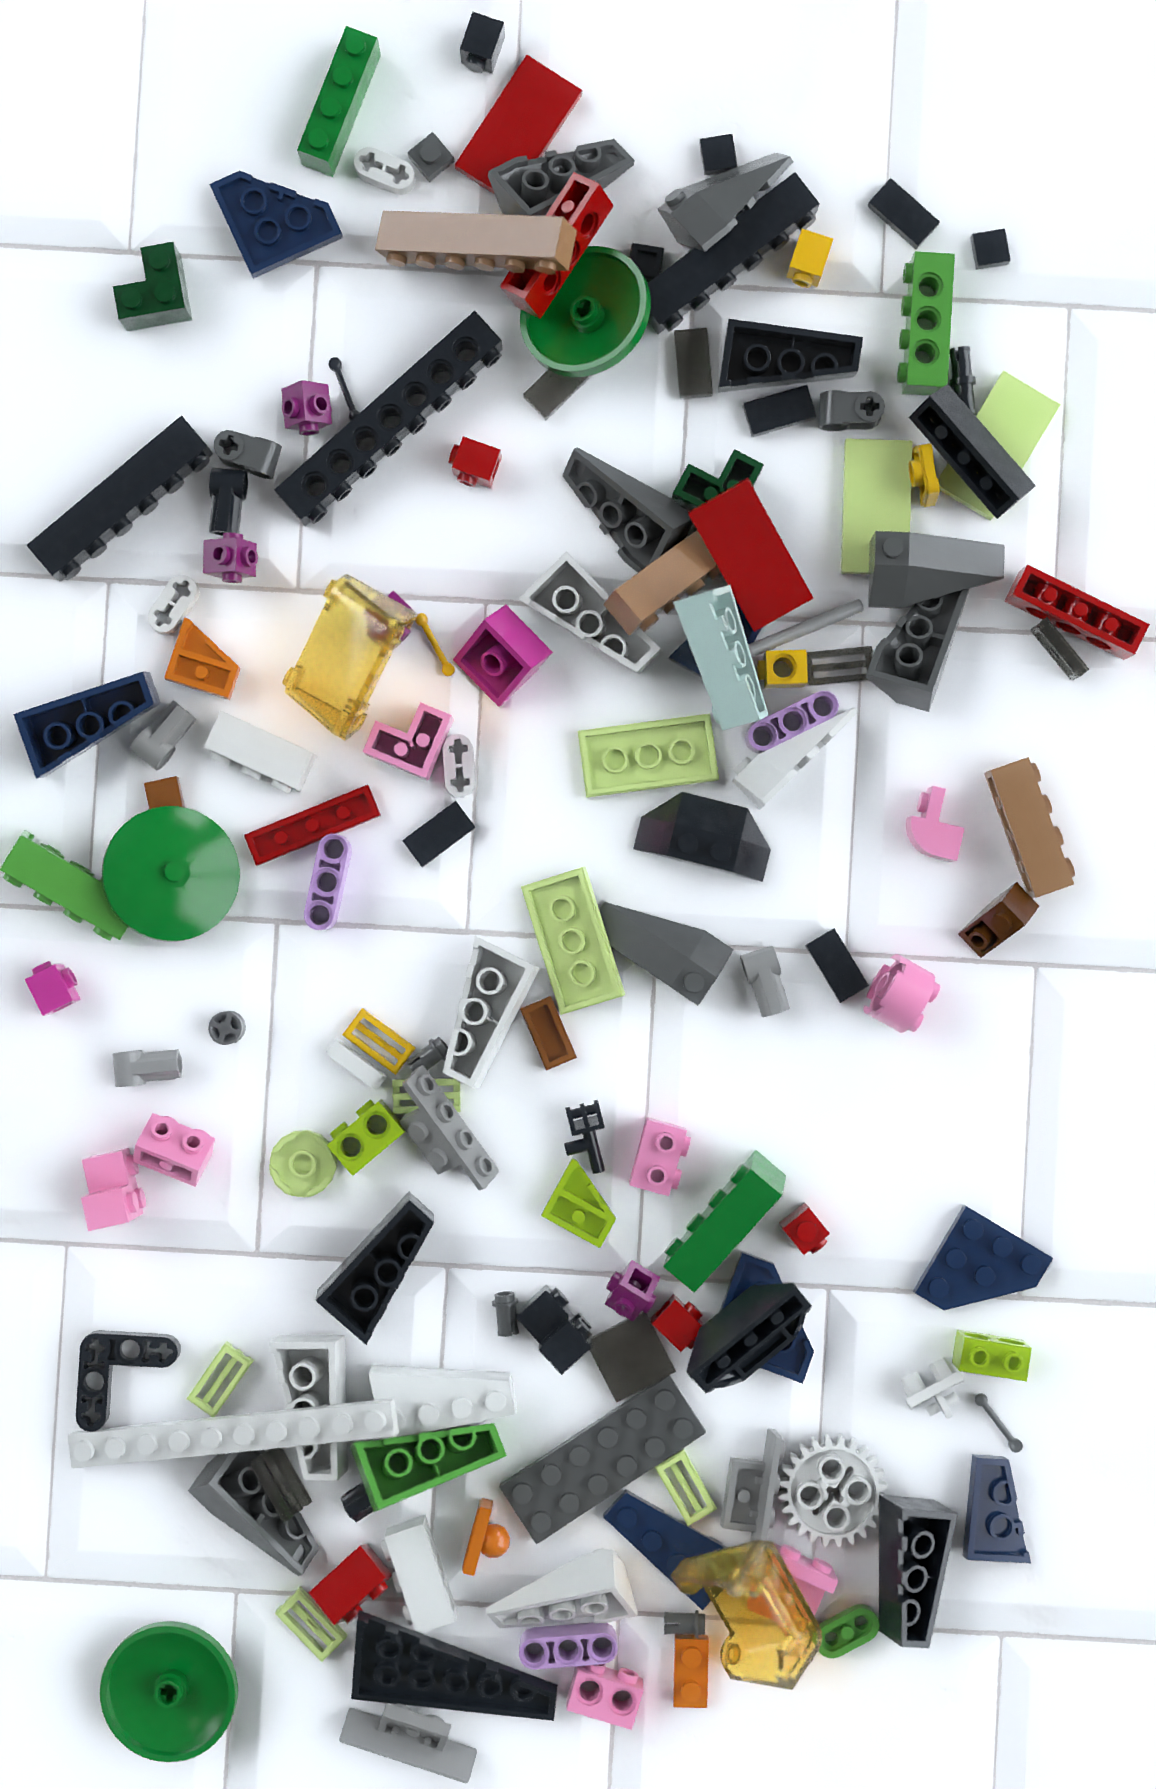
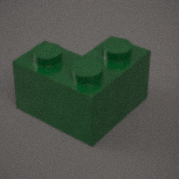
[113,242,193,332]
[672,449,764,511]

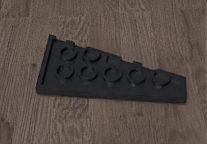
[351,1610,558,1721]

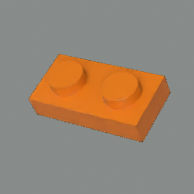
[673,1634,709,1708]

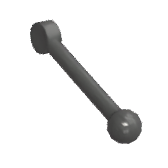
[975,1393,1023,1453]

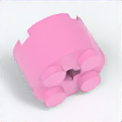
[863,954,940,1033]

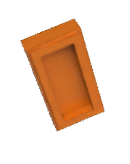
[462,1498,510,1576]

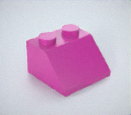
[453,604,553,707]

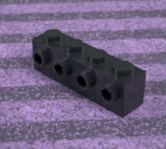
[908,384,1036,519]

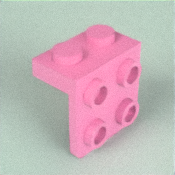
[747,1542,839,1631]

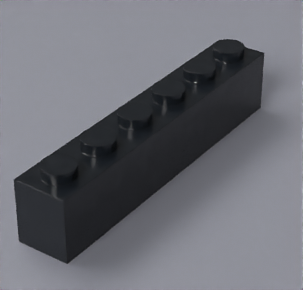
[647,172,820,334]
[26,415,213,582]

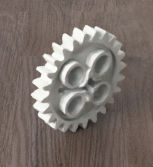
[777,1433,889,1548]

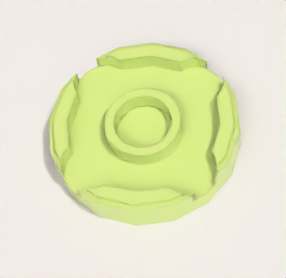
[269,1130,337,1198]

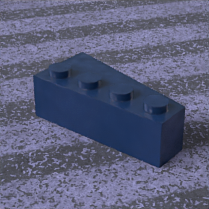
[13,671,161,779]

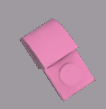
[906,786,965,862]

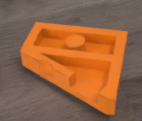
[164,617,240,700]

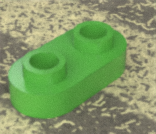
[814,1604,879,1658]

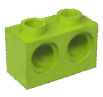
[326,1099,406,1177]
[952,1329,1032,1382]

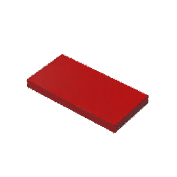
[454,54,583,195]
[688,478,814,632]

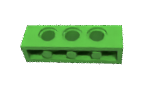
[897,251,955,396]

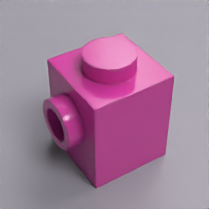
[24,961,81,1016]

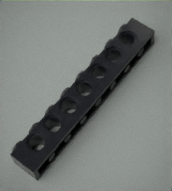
[274,310,503,527]

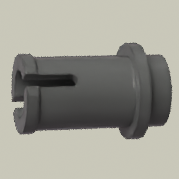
[406,1037,448,1072]
[492,1291,519,1337]
[664,1610,705,1638]

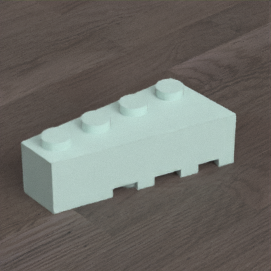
[673,585,769,731]

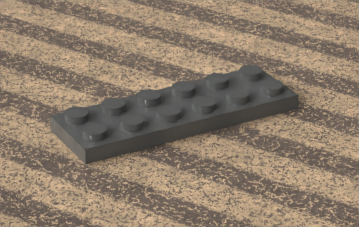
[499,1373,706,1545]

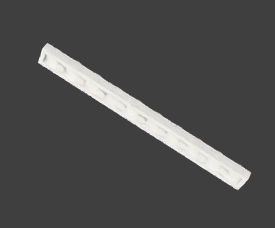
[67,1398,399,1469]

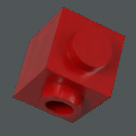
[448,436,502,489]
[779,1202,830,1255]
[650,1294,703,1352]

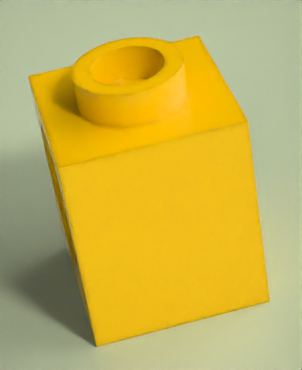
[786,229,833,288]
[757,649,808,689]

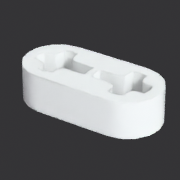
[354,147,416,195]
[148,575,200,634]
[443,734,476,799]
[326,1038,387,1090]

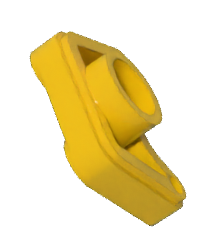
[908,443,940,507]

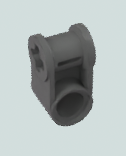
[819,390,885,431]
[213,430,282,479]

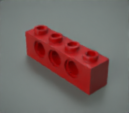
[499,172,614,319]
[1004,564,1150,660]

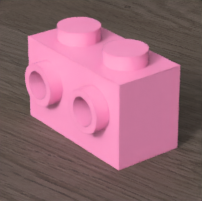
[133,1113,215,1187]
[629,1117,691,1196]

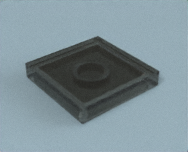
[590,1311,676,1403]

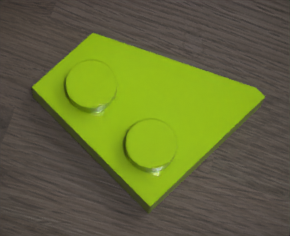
[541,1157,616,1248]

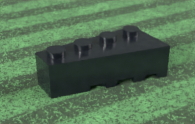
[717,319,863,393]
[316,1191,435,1345]
[879,1495,958,1649]

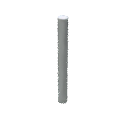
[748,599,864,657]

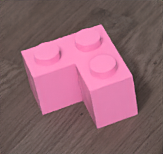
[362,702,454,781]
[81,1148,146,1232]

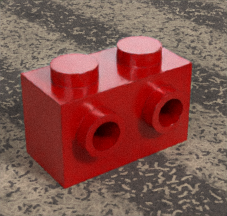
[308,1543,392,1625]

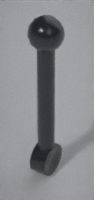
[328,357,360,421]

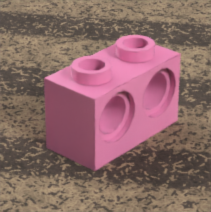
[566,1664,644,1730]

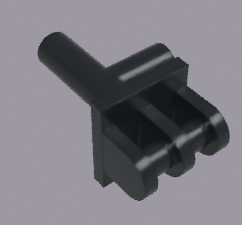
[564,1099,605,1174]

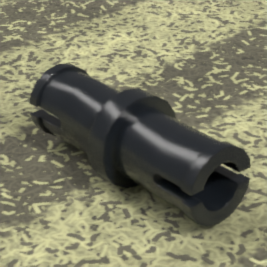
[949,346,977,415]

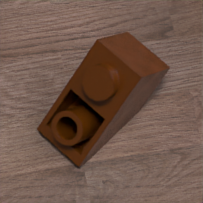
[958,882,1040,958]

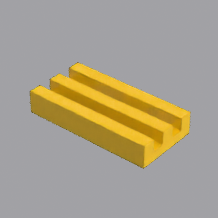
[342,1008,417,1075]

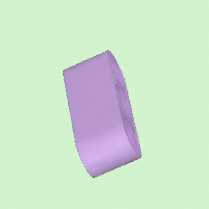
[745,691,839,753]
[304,834,352,930]
[519,1622,618,1670]

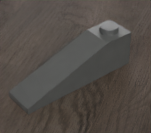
[488,139,635,216]
[657,152,794,252]
[562,447,693,572]
[868,531,1005,609]
[866,589,970,712]
[599,902,734,1006]
[188,1450,319,1576]

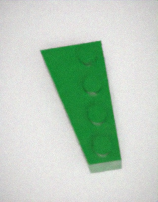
[663,1149,786,1293]

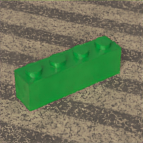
[297,26,381,177]

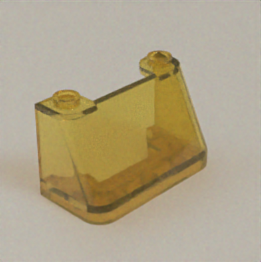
[282,573,418,741]
[671,1540,822,1690]

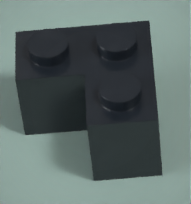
[516,1284,592,1376]

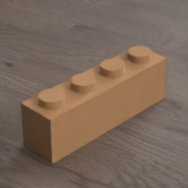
[603,530,722,636]
[984,757,1075,898]

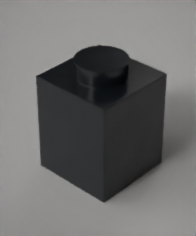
[460,11,505,74]

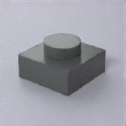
[407,131,455,183]

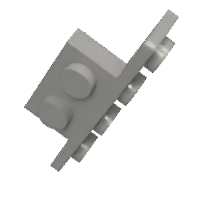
[399,1065,499,1191]
[720,1428,785,1572]
[339,1703,477,1784]

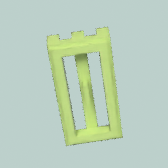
[392,1078,461,1114]
[186,1341,254,1417]
[655,1448,717,1526]
[275,1586,347,1662]

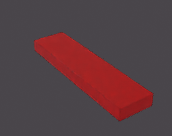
[244,784,381,866]

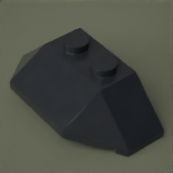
[633,792,771,882]
[686,1283,812,1393]

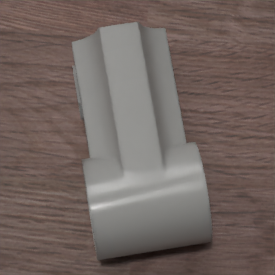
[130,700,197,771]
[740,946,790,1018]
[112,1049,183,1087]

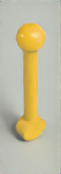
[415,613,455,677]

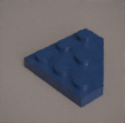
[209,170,344,279]
[913,1205,1053,1311]
[719,1251,814,1384]

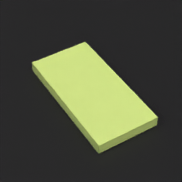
[938,370,1061,521]
[841,439,913,575]
[578,713,719,798]
[521,866,625,1015]

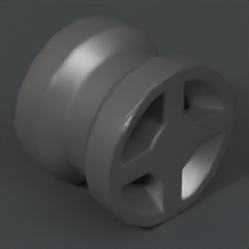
[208,1011,246,1045]

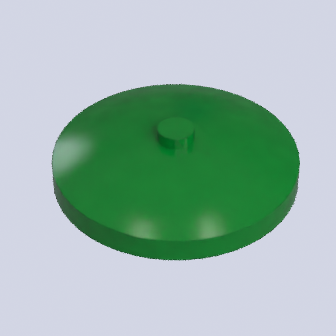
[520,246,651,377]
[101,806,240,942]
[100,1621,238,1763]

